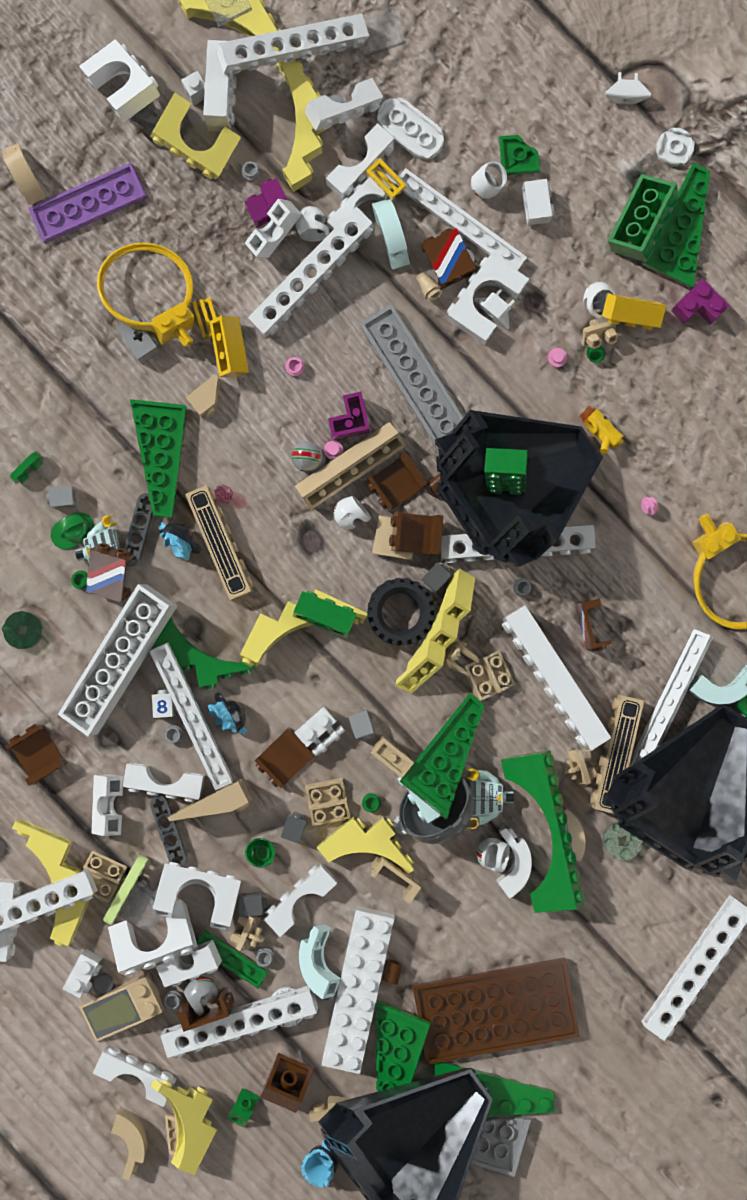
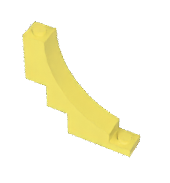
[395,569,475,694]
[240,589,367,667]
[12,819,90,946]

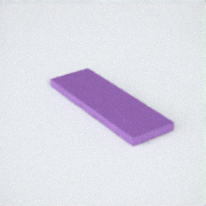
[28,163,147,244]

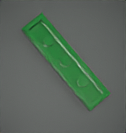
[196,929,269,989]

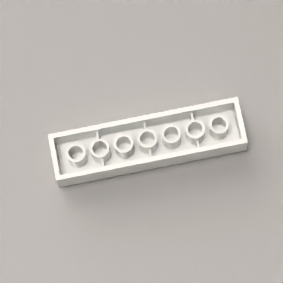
[58,584,177,736]
[501,605,611,751]
[321,906,394,1074]

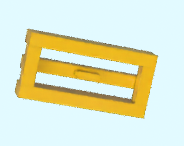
[366,158,406,201]
[192,297,217,340]

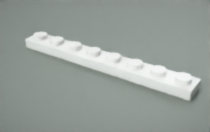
[396,168,527,271]
[629,629,713,766]
[149,642,234,790]

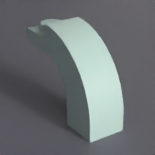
[372,198,410,269]
[687,665,747,704]
[299,924,341,999]

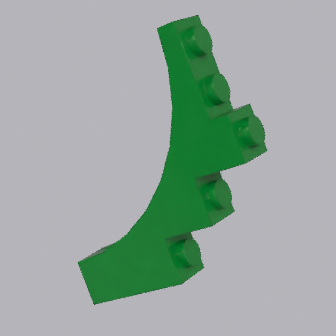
[152,617,256,690]

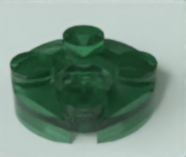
[2,611,43,649]
[603,822,642,861]

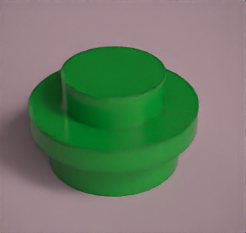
[586,346,606,363]
[71,570,88,590]
[362,793,381,813]

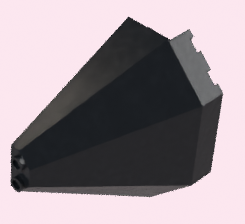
[435,410,603,567]
[606,704,747,881]
[318,1068,493,1200]

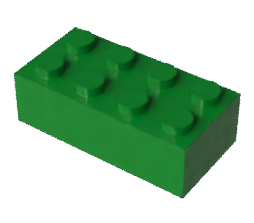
[608,174,679,262]
[484,448,527,495]

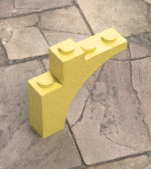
[317,816,414,874]
[151,1079,217,1176]

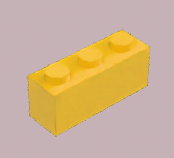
[602,293,667,330]
[210,315,249,378]

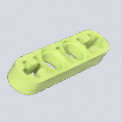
[103,854,149,925]

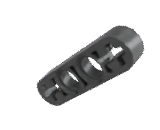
[124,493,153,566]
[150,795,188,867]

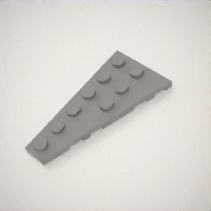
[471,1117,531,1177]

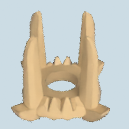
[443,639,479,676]

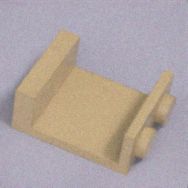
[371,735,414,778]
[370,856,421,904]

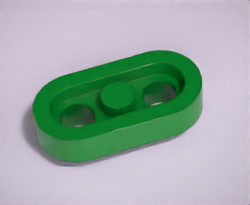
[10,451,43,484]

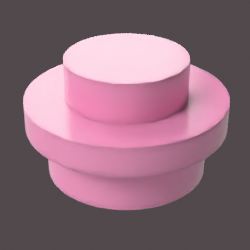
[548,348,567,367]
[285,357,304,376]
[324,440,343,460]
[641,497,659,516]

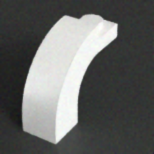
[496,826,532,899]

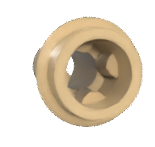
[416,272,442,301]

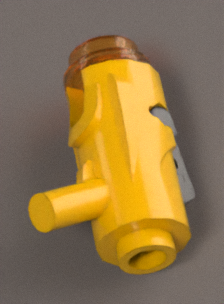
[579,405,624,454]

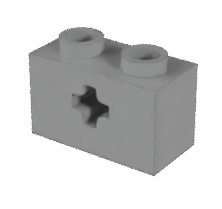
[117,315,160,363]

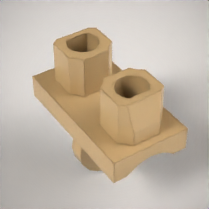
[581,319,618,349]
[563,749,597,785]
[230,915,264,951]

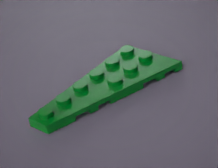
[641,163,710,290]
[130,399,187,519]
[399,693,485,819]
[375,1000,431,1092]
[434,1062,555,1117]

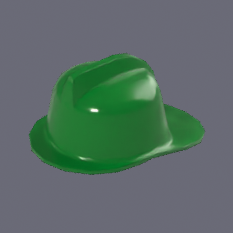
[50,512,95,549]

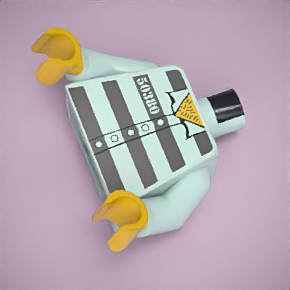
[75,515,127,572]
[465,768,514,829]

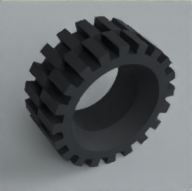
[367,578,435,646]

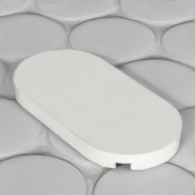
[377,98,444,160]

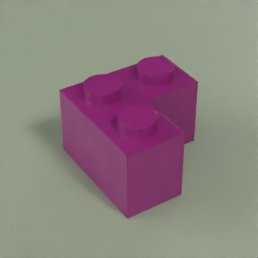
[244,178,287,228]
[671,279,730,325]
[328,391,370,440]

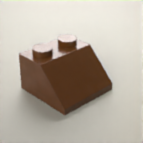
[260,1053,314,1113]

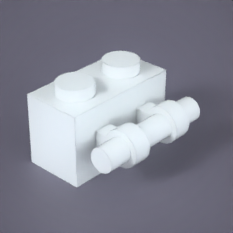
[294,706,345,757]

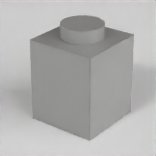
[46,486,77,509]
[348,710,374,741]

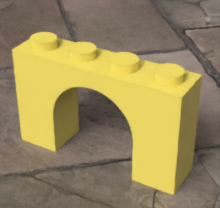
[150,93,241,180]

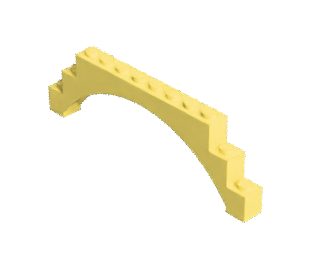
[178,0,332,192]

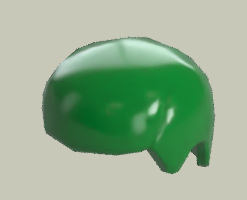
[245,838,276,868]

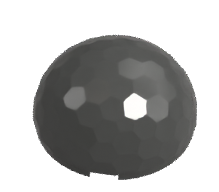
[399,777,474,844]

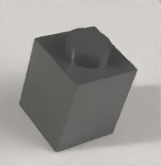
[421,562,451,593]
[281,811,307,844]
[238,892,267,917]

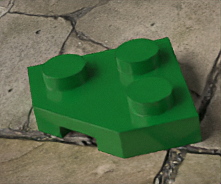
[498,135,540,176]

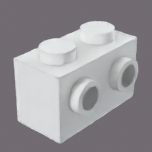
[522,179,554,226]
[63,949,103,998]

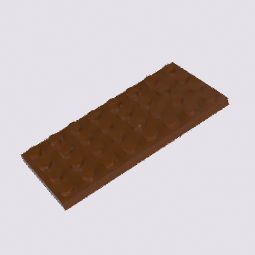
[412,957,580,1065]

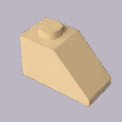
[186,374,220,419]

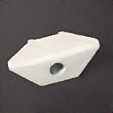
[605,72,651,104]
[473,289,515,330]

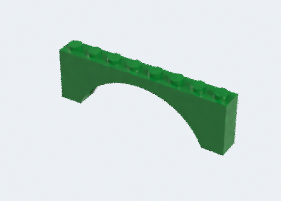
[501,750,585,913]

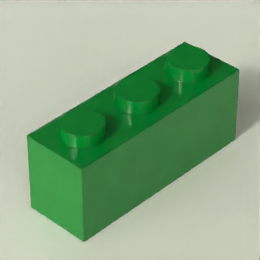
[293,591,357,638]

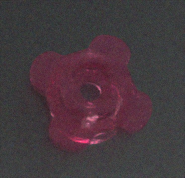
[214,484,233,504]

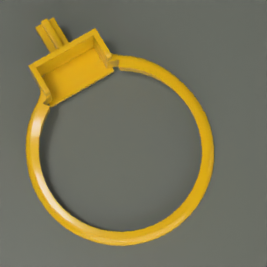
[97,243,194,347]
[692,513,747,630]

